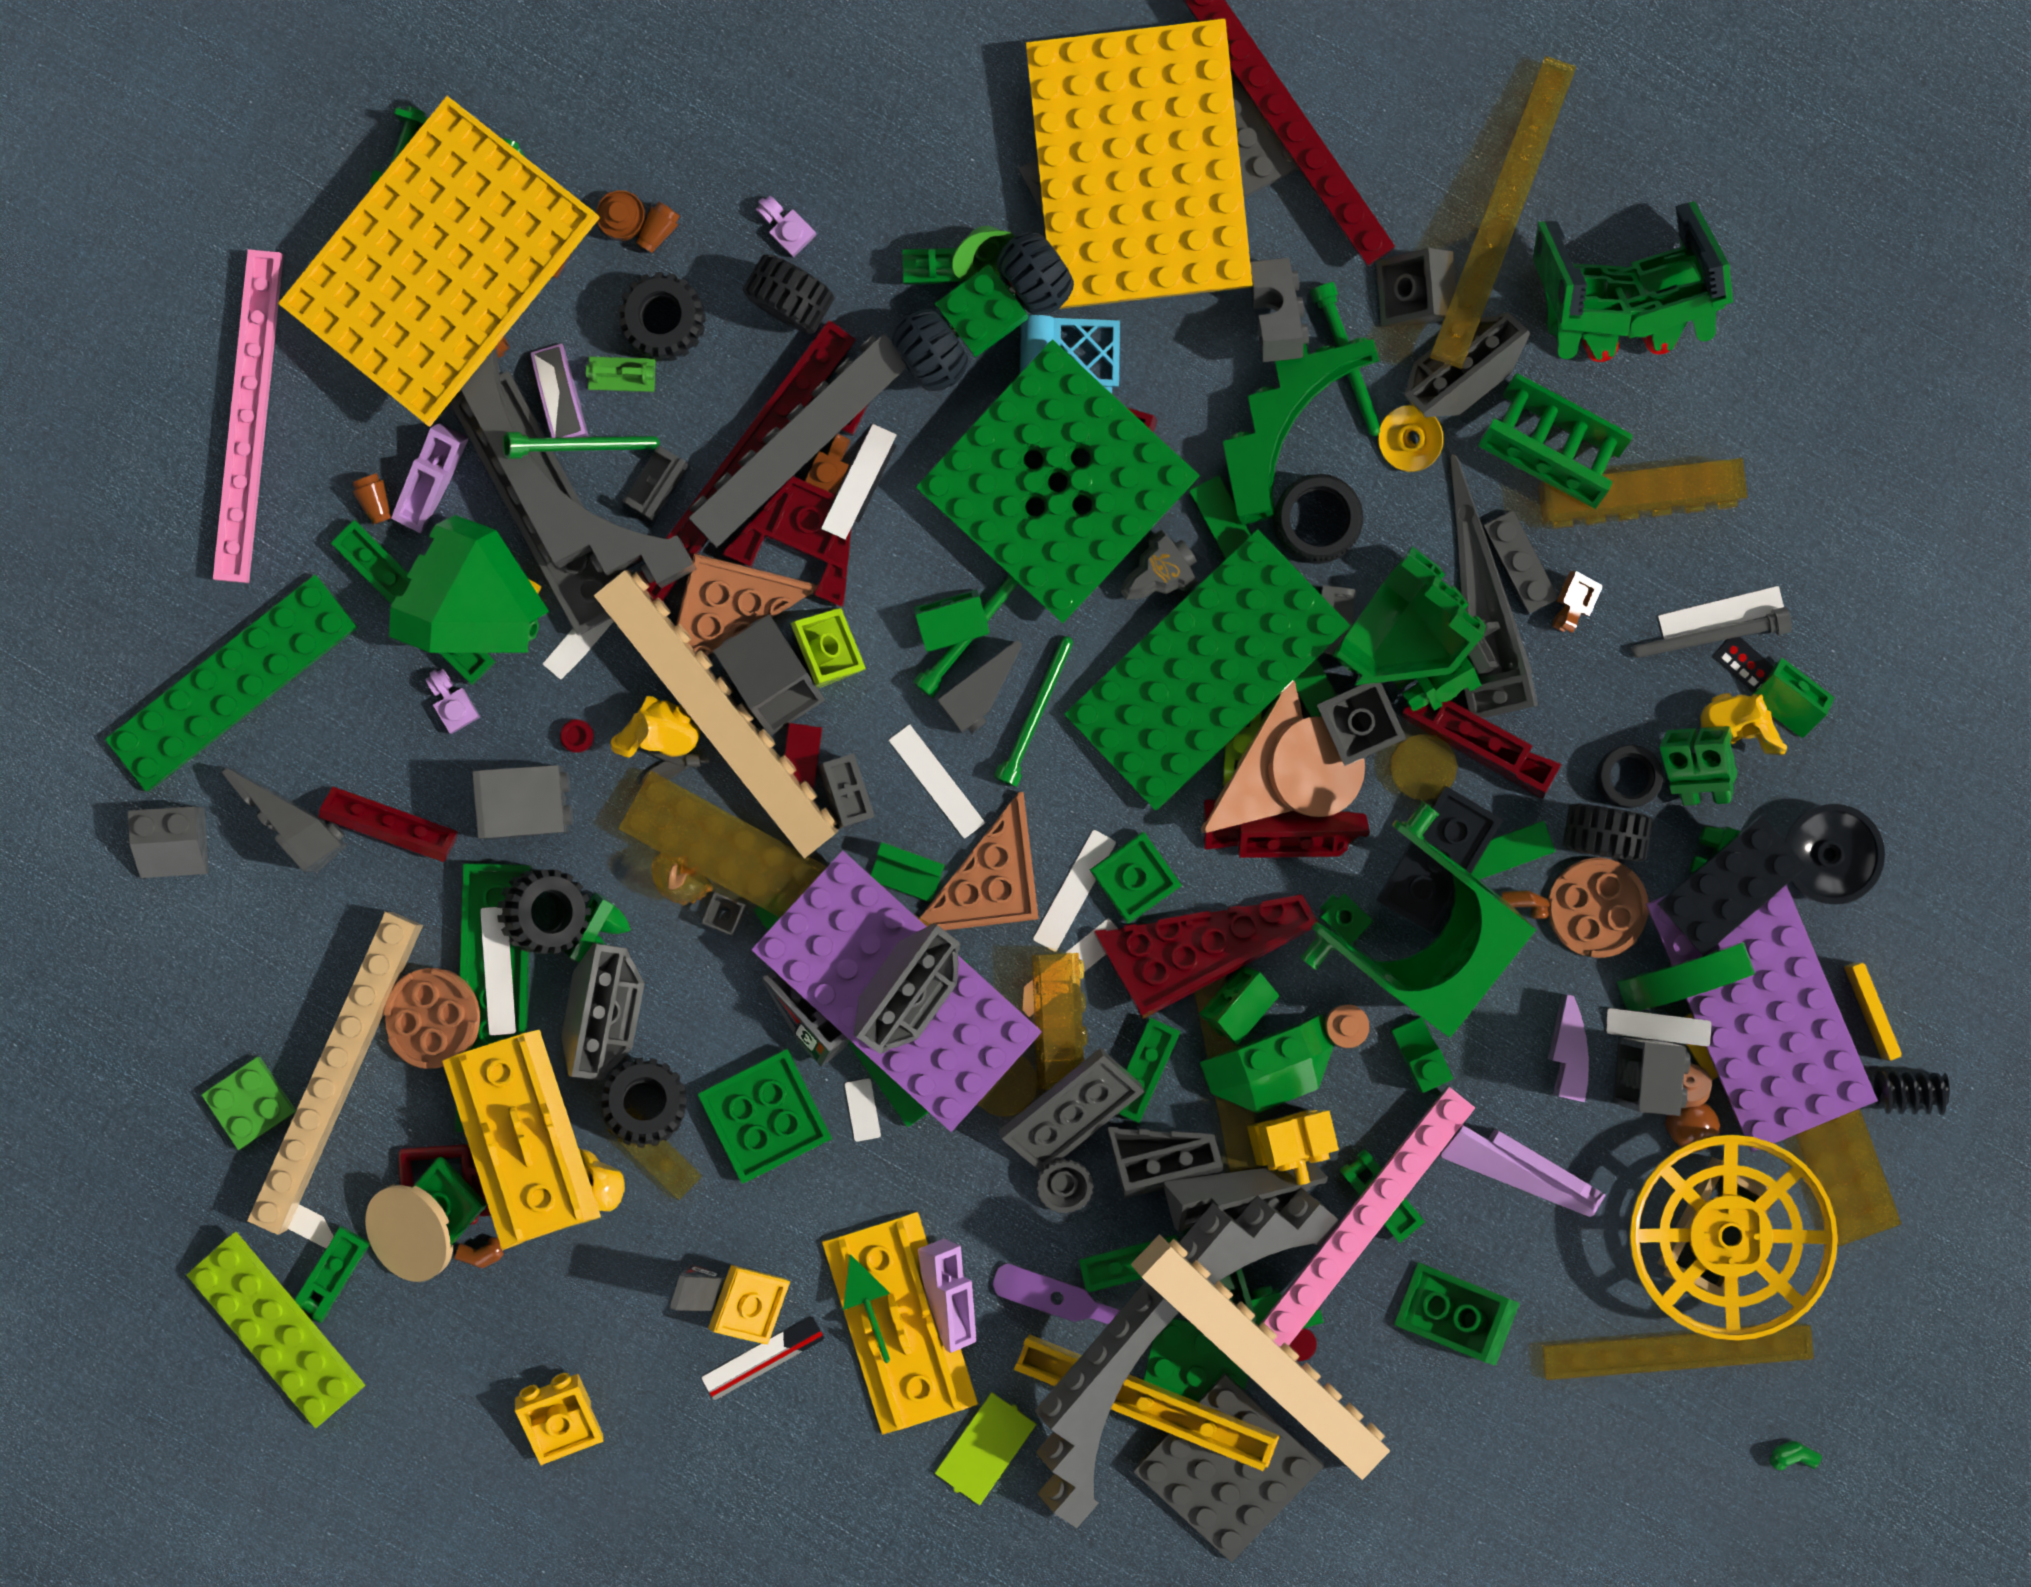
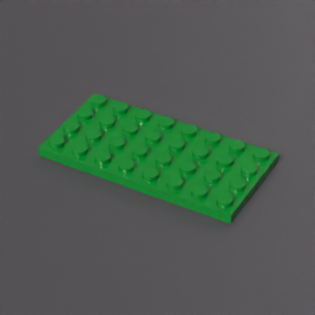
[1064,529,1351,811]

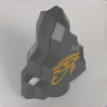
[1120,529,1199,600]

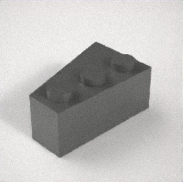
[1107,1127,1223,1199]

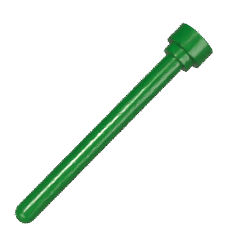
[1309,282,1380,436]
[502,432,660,459]
[912,575,1019,699]
[993,636,1073,788]

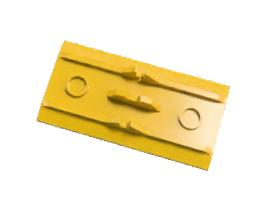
[442,1030,601,1251]
[822,1211,978,1435]

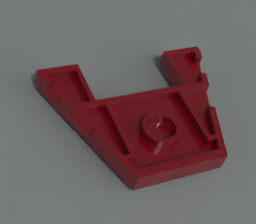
[723,476,852,608]

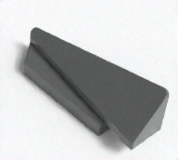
[1164,1162,1328,1232]

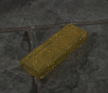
[607,1106,703,1200]

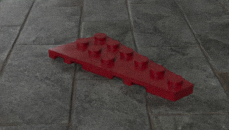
[1094,894,1319,1019]

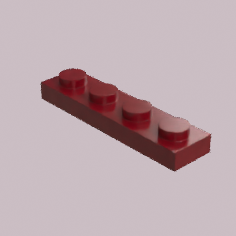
[319,786,458,862]

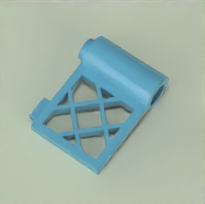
[1020,315,1120,394]

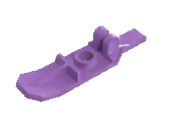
[993,1263,1120,1324]

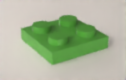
[202,1057,296,1150]

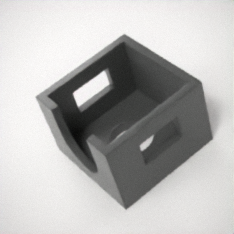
[701,892,747,936]

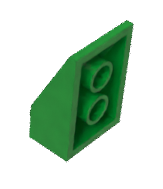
[1394,1262,1520,1366]

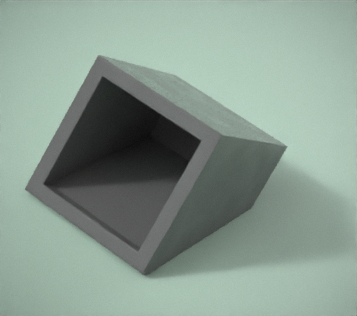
[713,614,825,736]
[472,765,573,840]

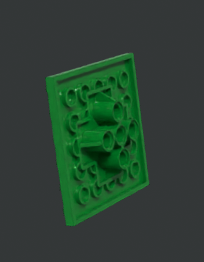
[916,339,1200,624]

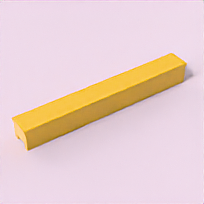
[1014,1334,1280,1471]

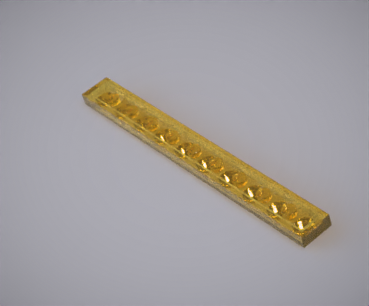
[1430,56,1576,369]

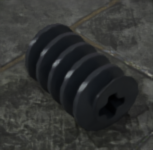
[1874,1071,1950,1115]

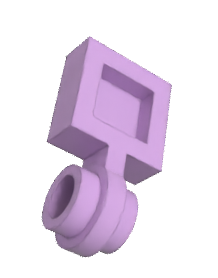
[755,195,817,258]
[425,669,480,734]

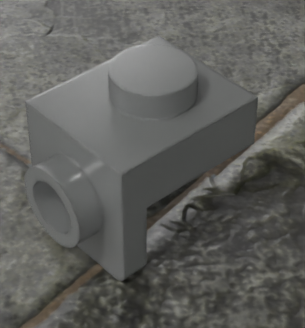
[1466,619,1501,674]

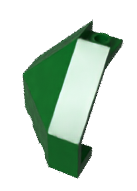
[389,515,549,653]
[1332,546,1486,686]

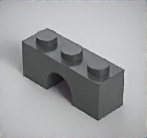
[1250,258,1309,362]

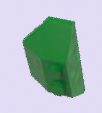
[1199,1014,1334,1113]

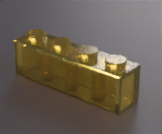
[1032,953,1088,1090]

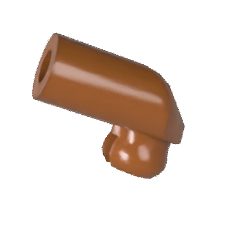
[1502,890,1550,919]
[455,1237,504,1268]

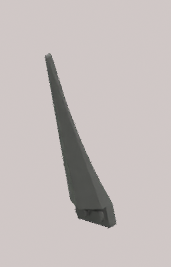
[1451,454,1538,719]

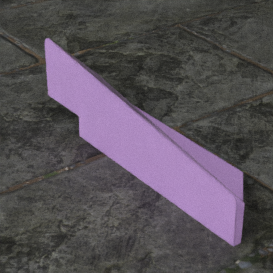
[1441,1125,1605,1217]

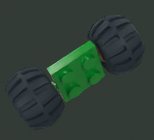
[891,232,1074,392]

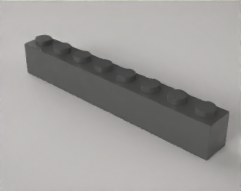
[689,333,907,548]

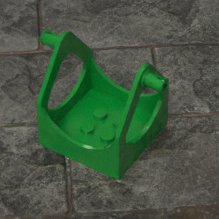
[1300,801,1536,1038]

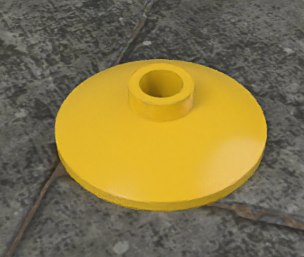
[1378,405,1443,472]

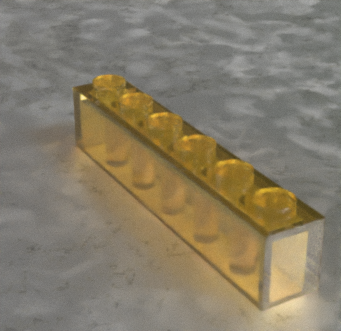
[1538,458,1748,529]

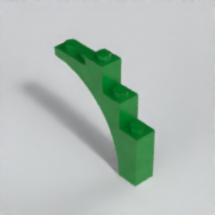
[1223,338,1380,525]

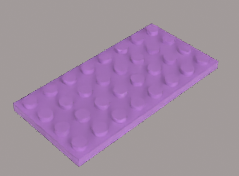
[752,850,1042,1132]
[1645,885,1878,1152]

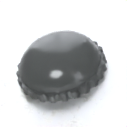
[1036,1159,1094,1214]

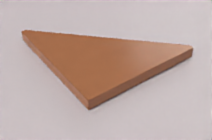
[676,553,819,656]
[1201,680,1303,833]
[919,792,1039,930]

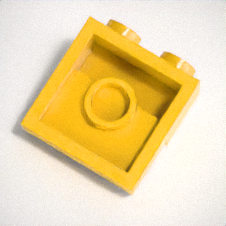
[515,1373,603,1465]

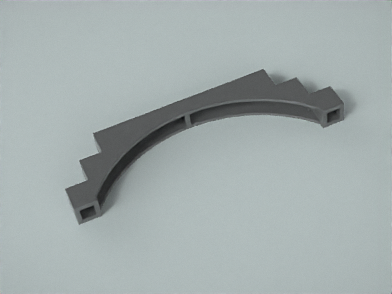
[460,345,696,588]
[1034,1187,1341,1528]

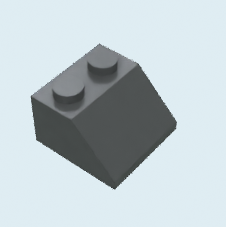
[1376,248,1459,327]
[1317,682,1406,766]
[128,806,209,878]

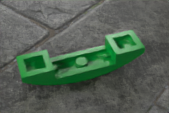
[1617,942,1755,1011]

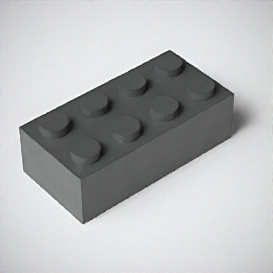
[1613,1037,1690,1116]

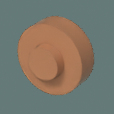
[1324,1005,1369,1048]
[1683,1064,1712,1108]

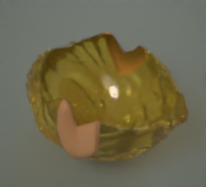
[651,852,713,906]

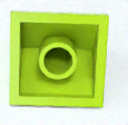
[790,608,866,689]

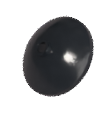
[1785,804,1885,905]

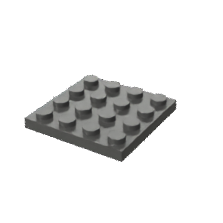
[1133,1372,1324,1563]

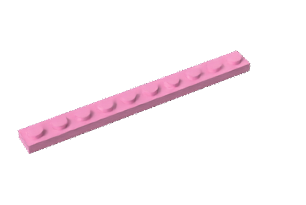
[213,249,284,584]
[1259,1087,1475,1346]

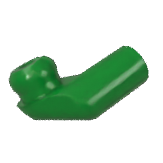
[1769,1441,1822,1471]

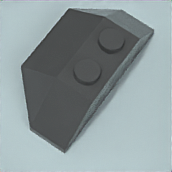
[1404,312,1530,417]
[854,923,960,1054]
[561,943,645,1080]

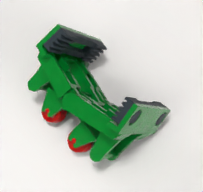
[1533,201,1733,362]

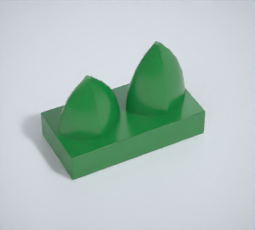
[563,892,631,962]

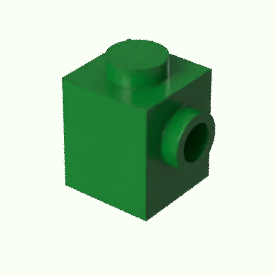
[1318,893,1373,944]

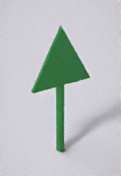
[843,1254,890,1363]

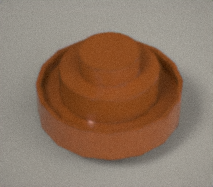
[596,190,646,241]

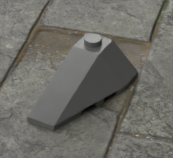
[222,768,348,872]

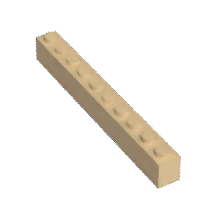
[594,570,839,859]
[247,912,423,1235]
[1131,1234,1390,1480]

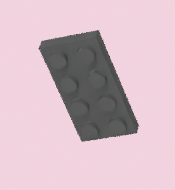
[999,1048,1144,1172]

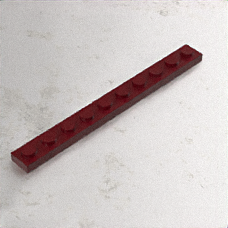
[1182,0,1395,267]
[640,320,857,601]

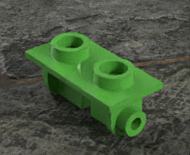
[586,357,656,392]

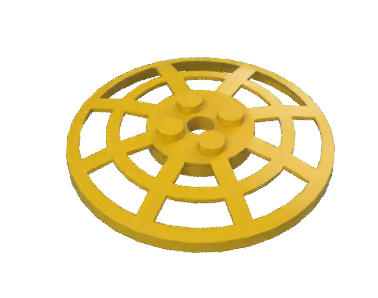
[1629,1134,1838,1340]

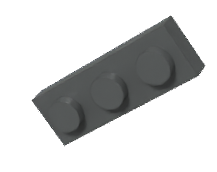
[1482,510,1558,615]

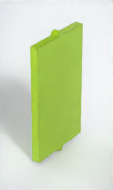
[935,1392,1037,1505]

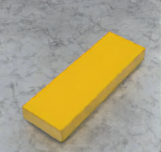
[1844,962,1902,1061]

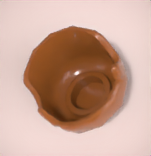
[1665,1103,1720,1152]

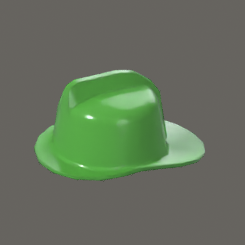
[952,225,1016,280]

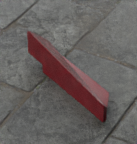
[1402,701,1562,799]
[1203,799,1370,858]

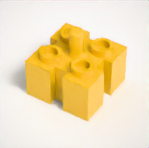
[1247,1110,1339,1185]

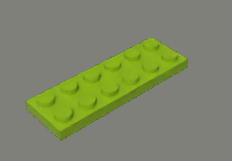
[186,1232,366,1429]

